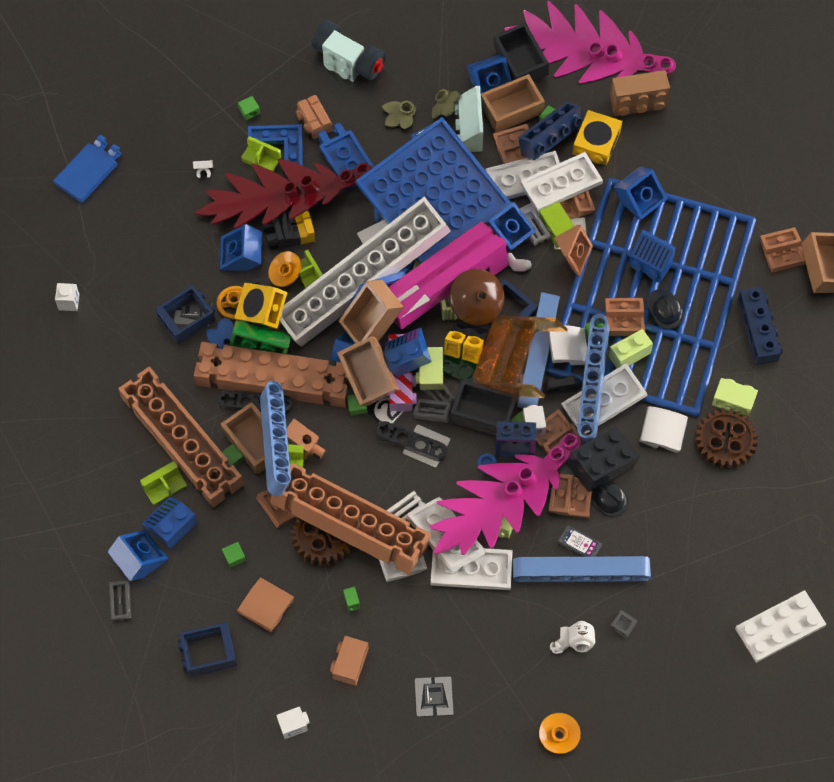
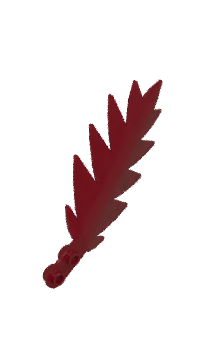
[195,159,373,228]

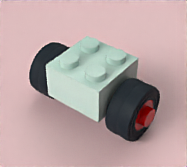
[311,20,386,82]

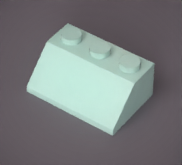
[455,86,483,152]

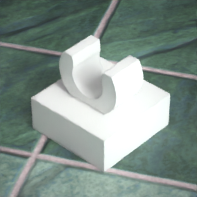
[193,160,213,178]

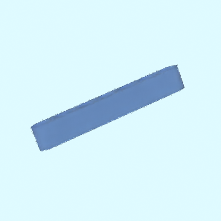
[517,292,560,408]
[577,314,609,444]
[260,381,291,496]
[513,556,651,582]

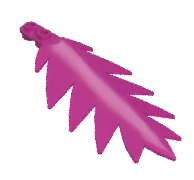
[504,1,676,84]
[430,433,581,555]

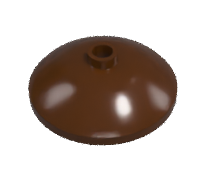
[449,269,504,326]

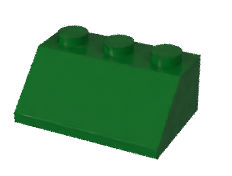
[229,320,291,354]

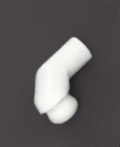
[507,253,532,271]
[550,627,570,654]

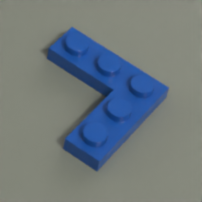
[248,124,303,175]

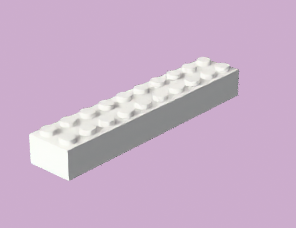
[280,197,451,347]

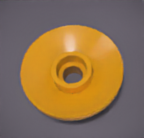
[269,251,301,287]
[539,713,581,754]

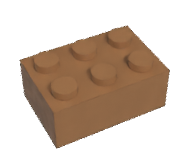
[610,70,670,116]
[481,74,545,133]
[801,232,834,293]
[339,279,403,343]
[337,336,400,407]
[220,402,266,475]

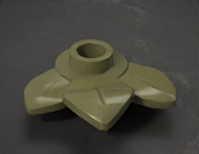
[432,89,460,119]
[382,101,416,130]

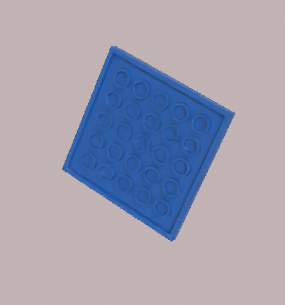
[355,117,511,264]

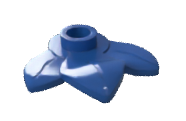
[207,318,234,349]

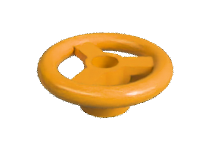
[216,286,243,320]

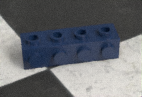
[518,101,583,161]
[738,287,783,365]

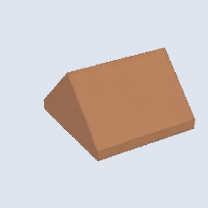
[555,224,593,277]

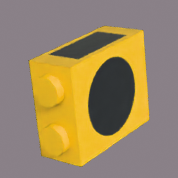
[572,110,622,165]
[234,283,287,329]

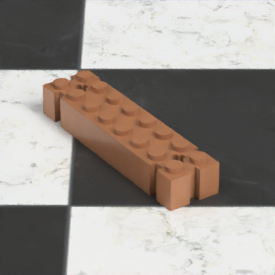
[194,342,350,408]
[118,366,244,508]
[271,462,431,575]

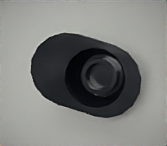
[647,289,683,329]
[591,480,629,517]

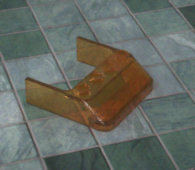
[473,316,568,398]

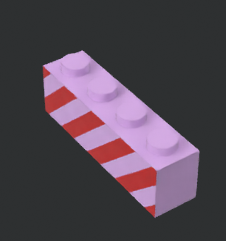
[389,334,417,411]

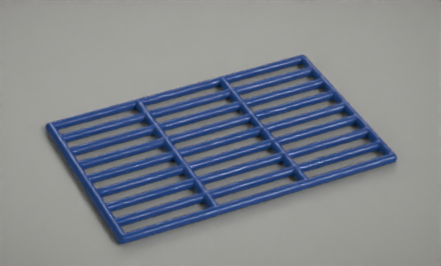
[545,178,756,416]

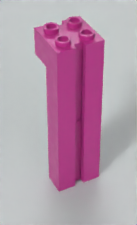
[389,221,508,330]

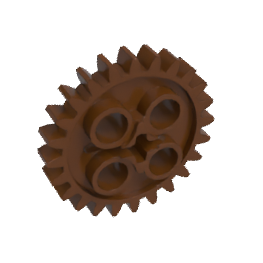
[694,408,758,469]
[291,517,354,566]

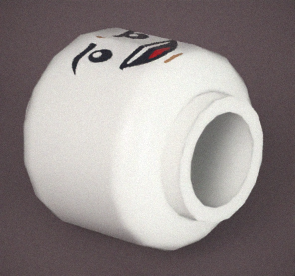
[568,621,595,652]

